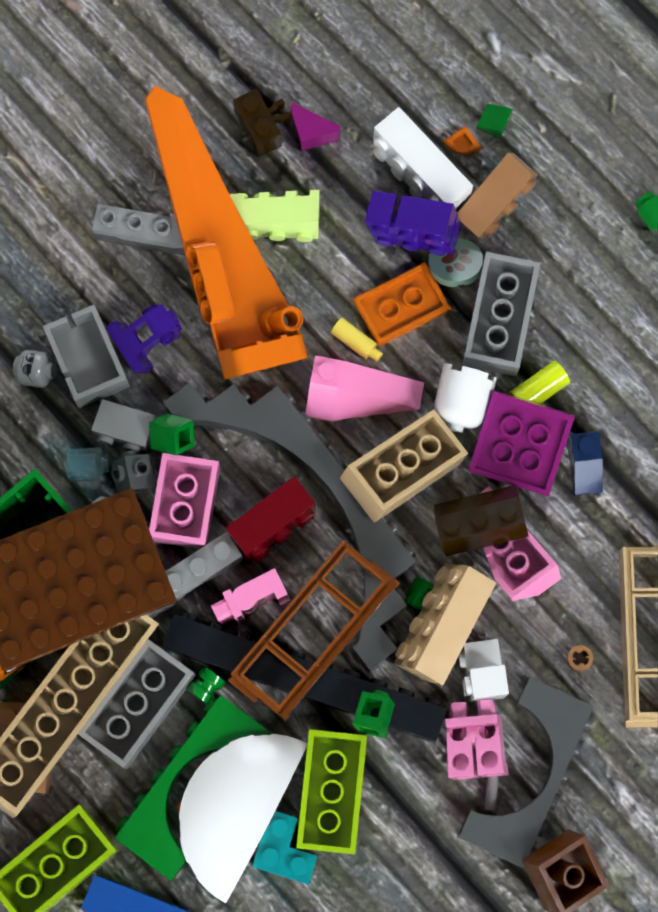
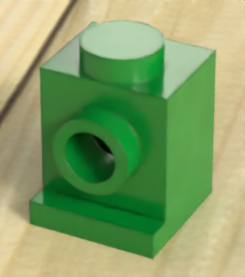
[353,690,395,739]

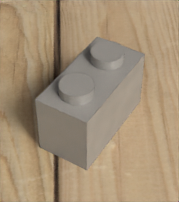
[91,399,157,454]

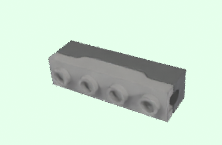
[92,204,185,256]

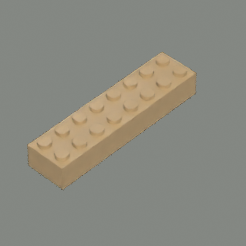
[0,614,159,818]

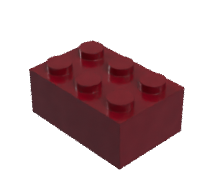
[226,476,316,564]

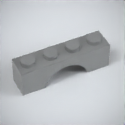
[147,532,244,619]

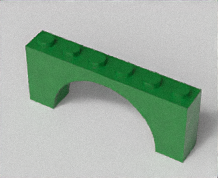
[115,695,273,881]

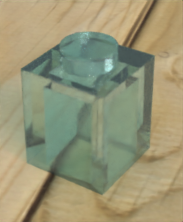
[66,447,109,483]

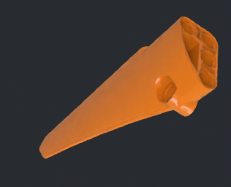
[145,85,308,380]

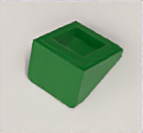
[476,104,513,139]
[404,577,434,612]

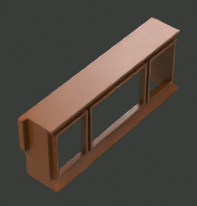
[228,540,400,721]

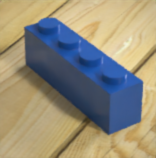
[81,874,192,912]

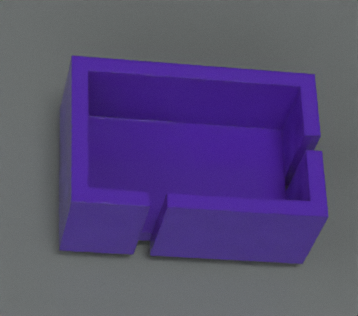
[365,190,461,256]

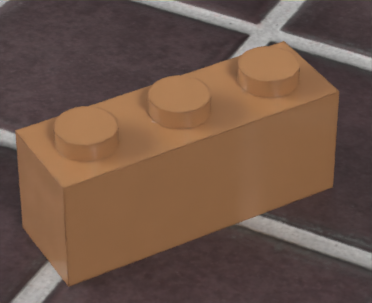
[457,152,538,238]

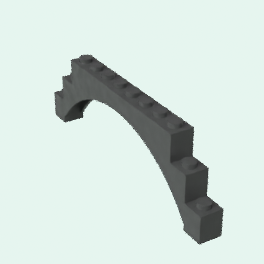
[163,383,417,673]

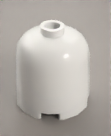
[434,363,497,433]

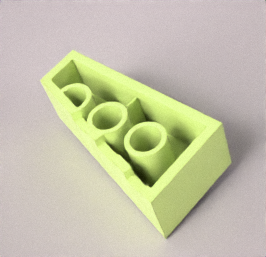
[230,190,320,242]

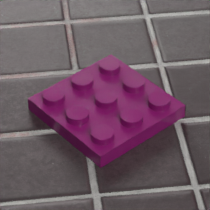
[468,390,575,496]

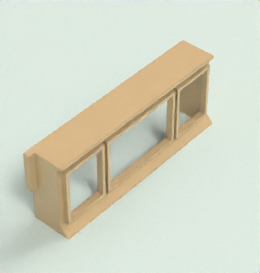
[618,545,658,728]

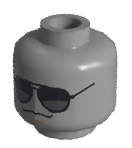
[13,350,57,388]

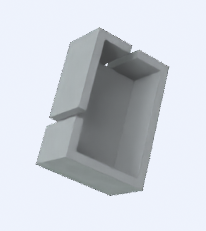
[43,305,130,409]

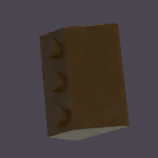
[434,485,529,556]

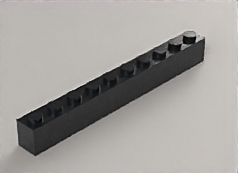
[162,612,447,744]

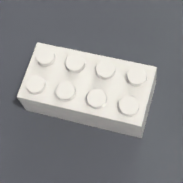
[373,107,473,213]

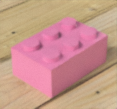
[149,453,220,549]

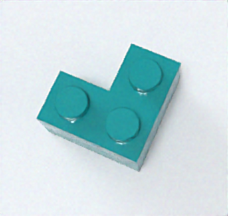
[252,811,318,885]

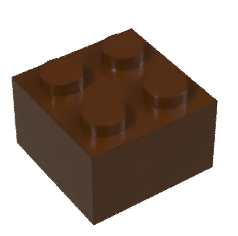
[522,830,609,912]

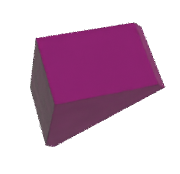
[290,103,341,151]

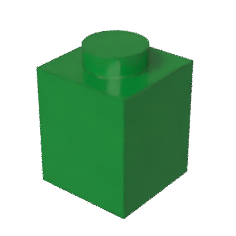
[149,414,195,455]

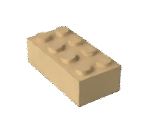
[340,409,468,523]
[393,564,496,685]

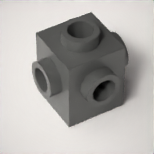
[111,451,156,493]

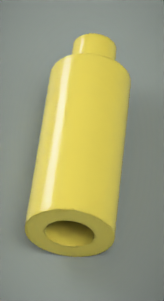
[331,317,383,363]

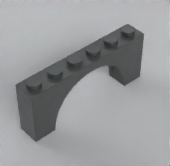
[457,677,595,868]

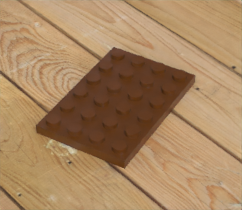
[0,488,177,671]

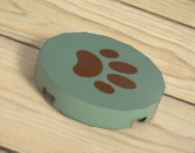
[429,238,483,287]

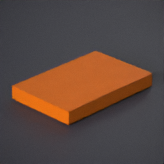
[352,262,451,348]

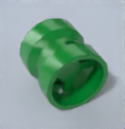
[186,665,226,704]

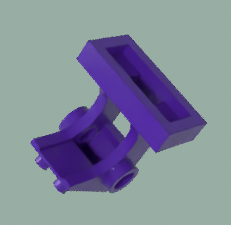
[105,304,182,374]

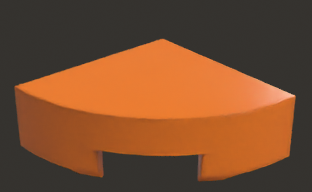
[443,126,481,155]

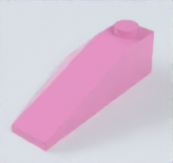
[306,356,424,422]
[479,486,561,601]

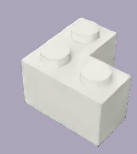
[458,639,509,703]

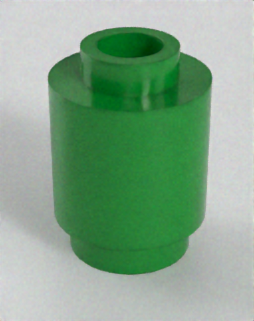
[635,191,658,232]

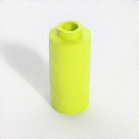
[509,361,570,404]

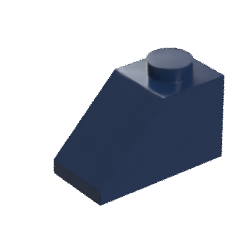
[567,431,603,496]

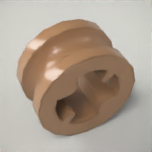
[567,645,593,672]

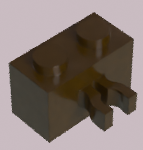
[233,88,292,157]

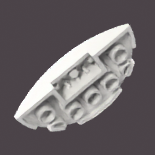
[179,734,308,903]

